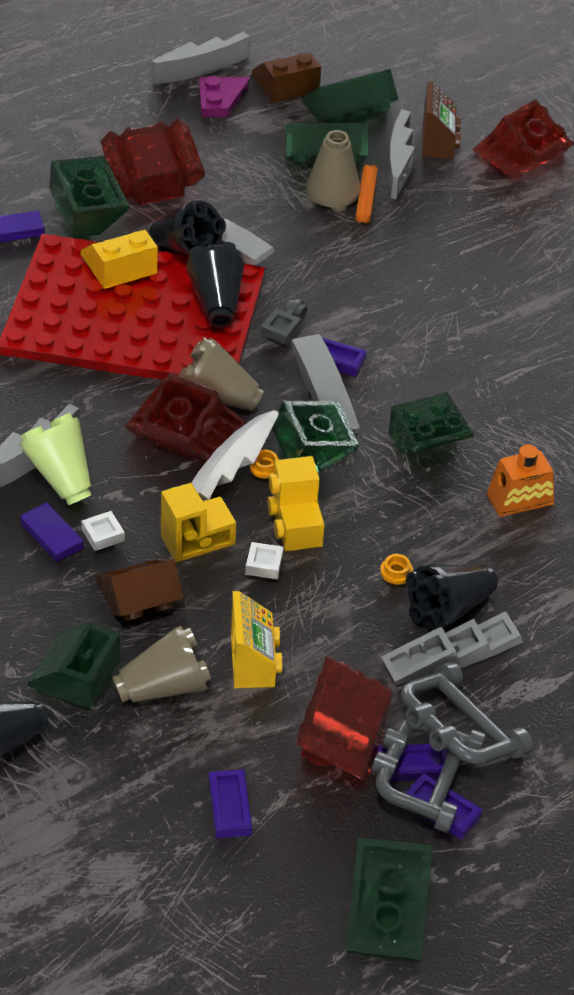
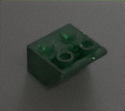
[388,392,474,453]
[28,622,120,709]

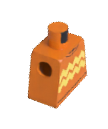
[487,444,554,517]

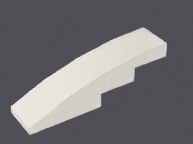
[192,410,279,501]

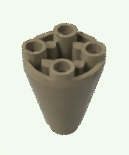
[306,130,361,212]
[175,337,264,411]
[112,625,212,702]

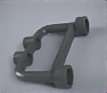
[401,661,532,764]
[371,720,486,833]

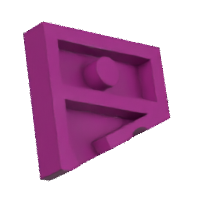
[199,76,249,117]

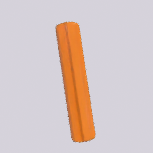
[355,164,378,224]

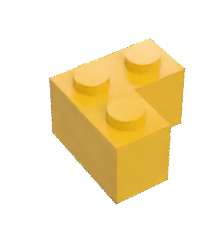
[267,456,325,551]
[161,483,236,563]

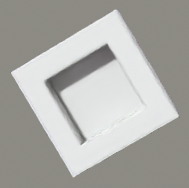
[81,511,125,551]
[245,542,284,579]

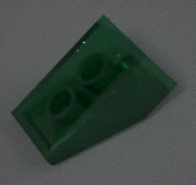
[346,837,433,960]

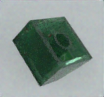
[272,401,359,472]

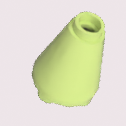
[19,413,91,505]

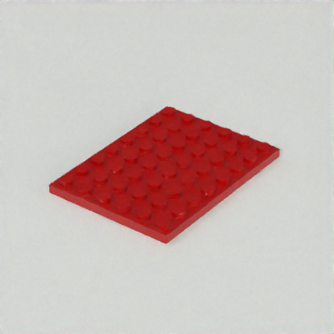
[0,234,265,382]

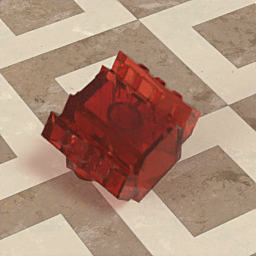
[472,99,574,179]
[100,118,206,205]
[124,373,247,463]
[296,655,393,780]

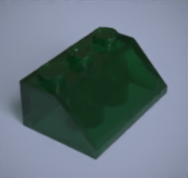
[301,69,399,125]
[282,123,368,164]
[49,155,129,239]

